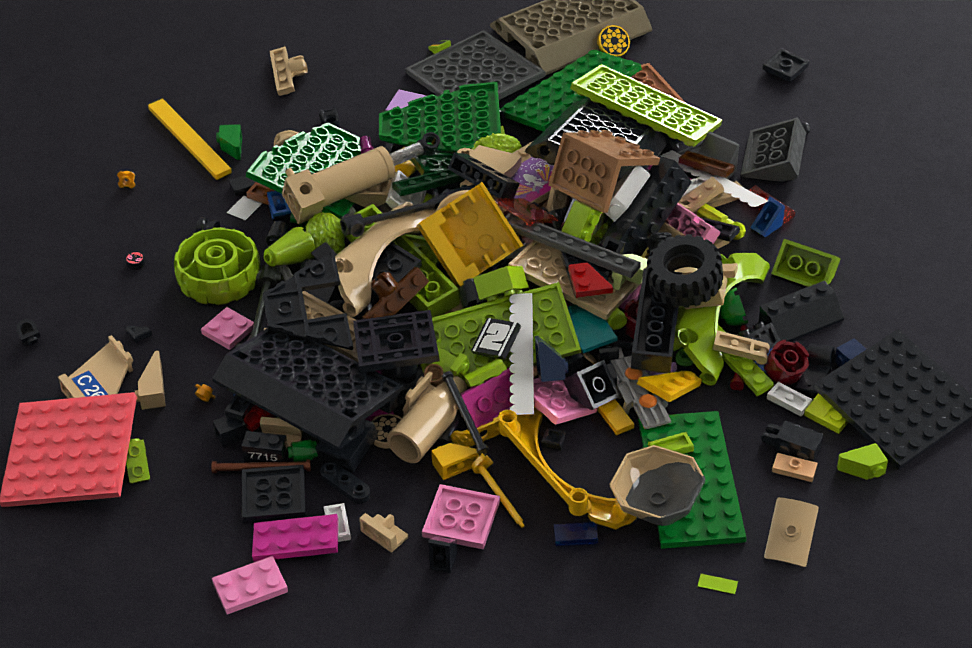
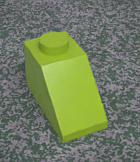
[837,443,888,479]

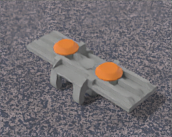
[611,355,671,429]

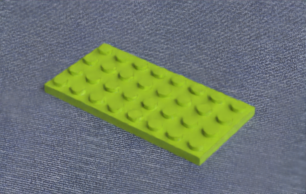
[570,64,722,147]
[421,282,581,380]

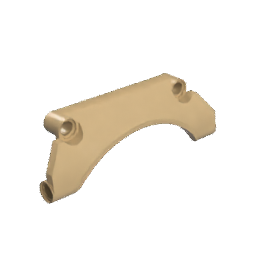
[335,202,437,317]

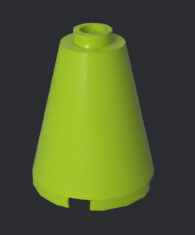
[264,227,316,266]

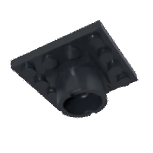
[353,310,440,379]

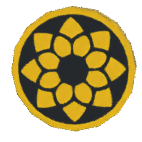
[597,25,630,57]

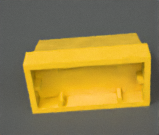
[416,182,524,288]

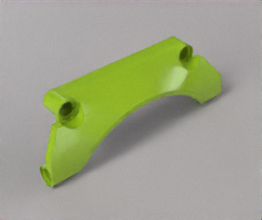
[673,253,770,385]

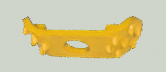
[451,413,500,447]

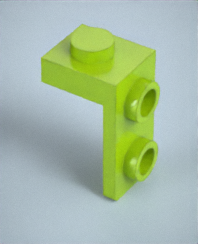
[429,346,470,378]
[126,438,150,483]

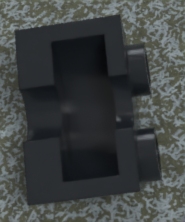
[459,278,487,309]

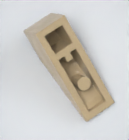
[135,351,166,410]

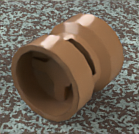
[424,364,444,387]

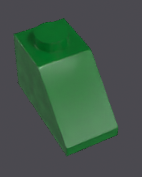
[216,124,242,160]

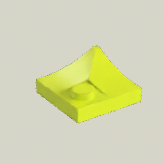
[804,393,849,434]

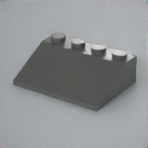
[741,117,806,182]

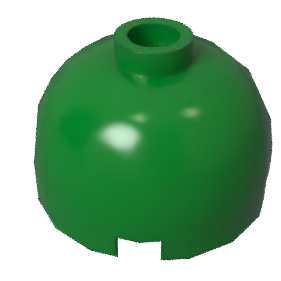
[718,287,748,327]

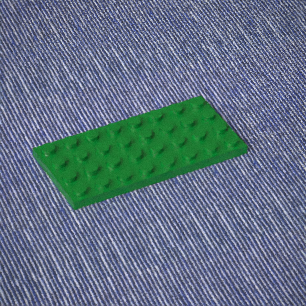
[500,50,642,132]
[638,411,746,549]

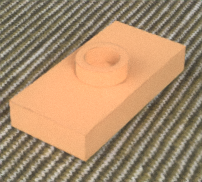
[772,453,818,482]

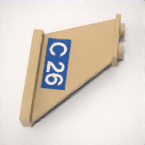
[58,335,133,398]

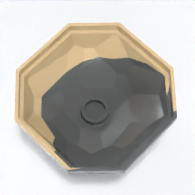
[610,445,705,526]

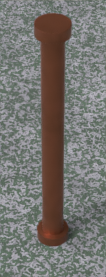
[212,459,311,473]

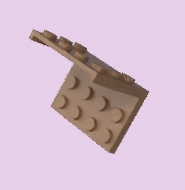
[549,130,660,213]

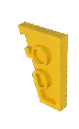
[637,371,702,402]

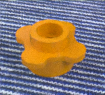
[117,171,135,188]
[195,384,215,402]

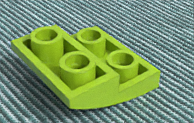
[462,358,507,387]

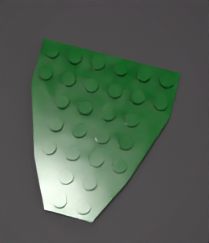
[379,82,501,152]
[245,123,361,219]

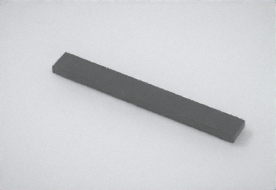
[505,212,641,278]

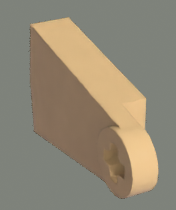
[457,145,522,178]

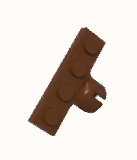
[362,267,429,319]

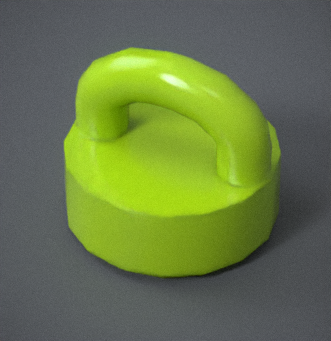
[607,308,627,330]

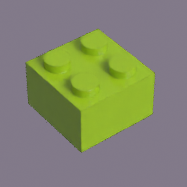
[473,266,529,302]

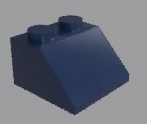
[534,336,568,382]

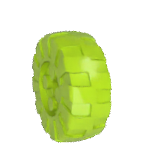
[174,227,261,305]

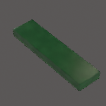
[392,169,464,196]

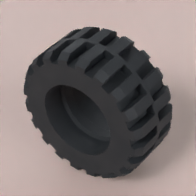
[647,234,723,308]

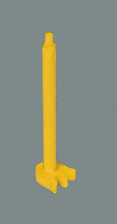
[471,453,525,528]

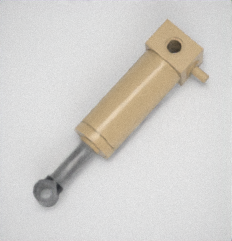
[282,132,440,224]

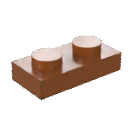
[246,182,275,205]

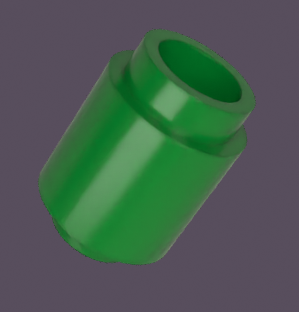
[287,440,318,462]

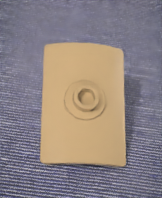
[764,498,818,567]

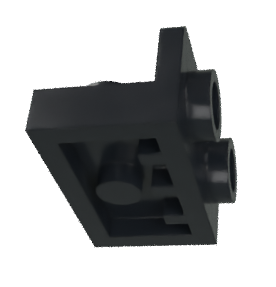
[738,321,780,351]

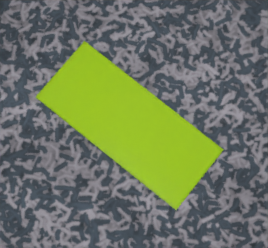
[698,574,738,594]

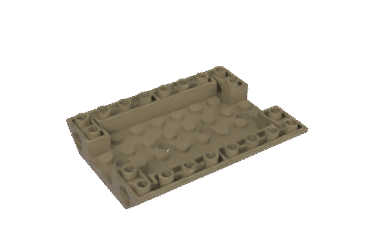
[490,0,652,75]

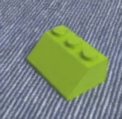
[771,239,841,287]

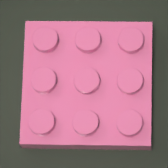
[533,378,598,425]
[422,484,500,549]

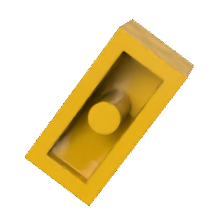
[431,443,479,480]

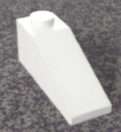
[605,166,651,222]

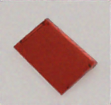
[495,198,558,226]

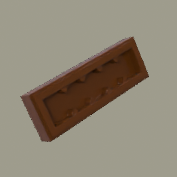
[678,151,735,178]

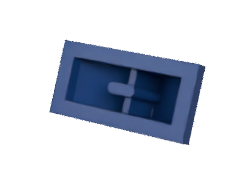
[267,191,291,220]
[750,197,785,237]

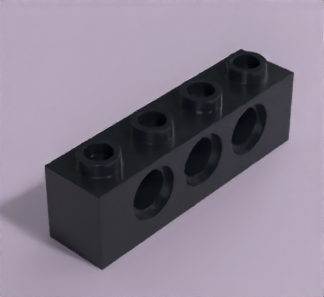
[448,152,520,200]

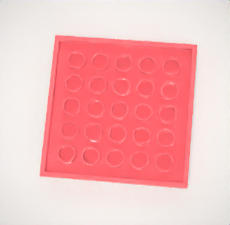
[0,392,137,507]

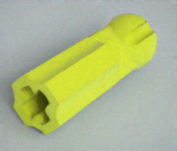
[697,204,746,240]

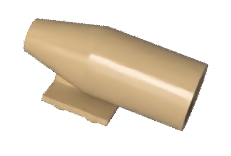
[387,371,467,463]

